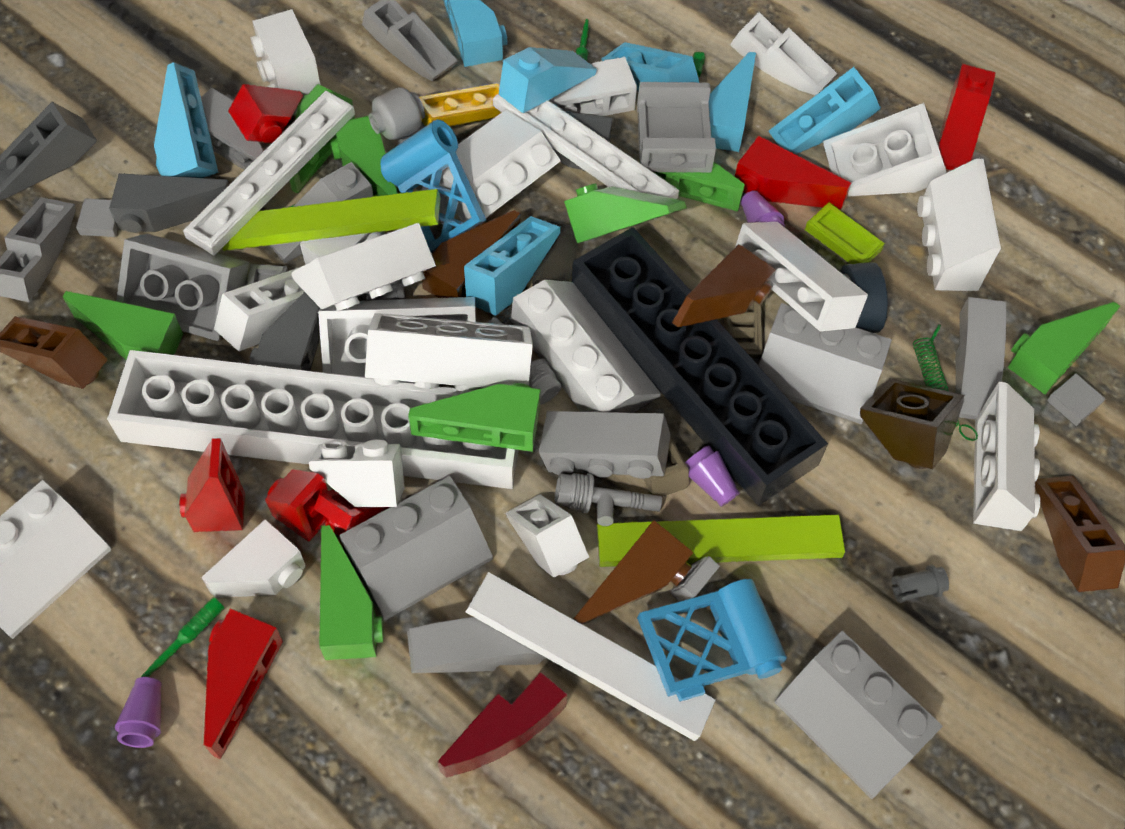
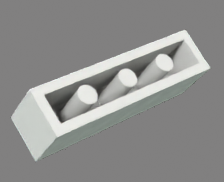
[735,222,868,332]

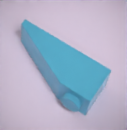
[443,0,507,67]
[602,42,699,91]
[499,47,597,113]
[708,52,756,152]
[154,62,218,178]
[769,67,881,154]
[464,216,560,315]

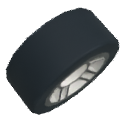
[840,262,888,333]

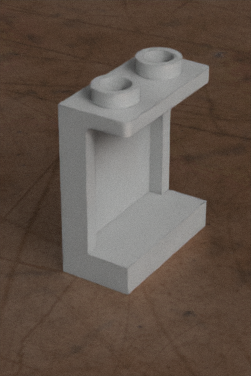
[637,82,716,173]

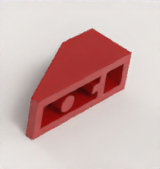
[938,64,996,171]
[735,136,852,210]
[179,438,245,532]
[203,608,283,759]

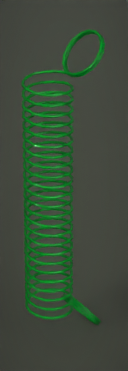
[913,324,978,441]

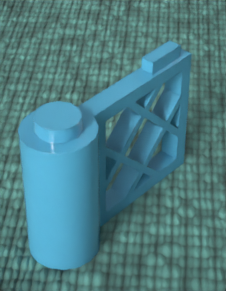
[381,119,486,252]
[637,579,787,702]

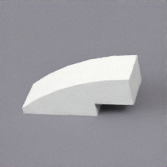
[730,12,837,96]

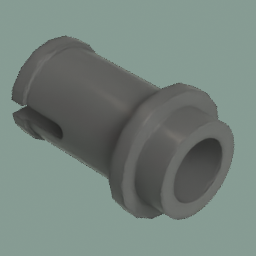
[891,564,949,603]

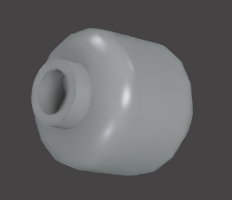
[369,87,425,141]

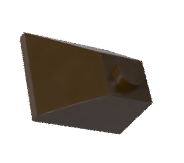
[860,378,965,470]

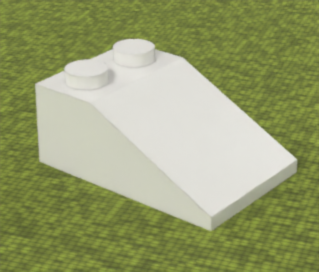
[823,103,947,197]

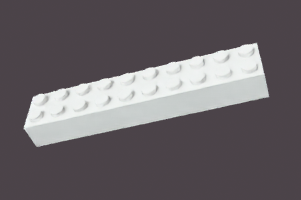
[107,350,519,489]

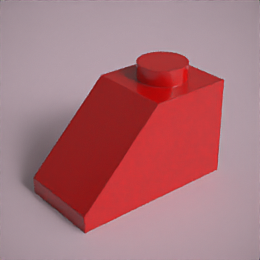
[228,84,303,143]
[265,469,328,542]

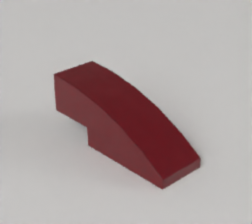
[437,672,567,778]

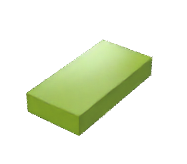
[804,203,885,264]

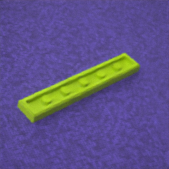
[222,189,441,251]
[597,515,845,567]

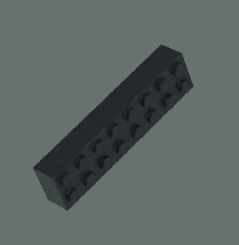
[572,227,828,506]

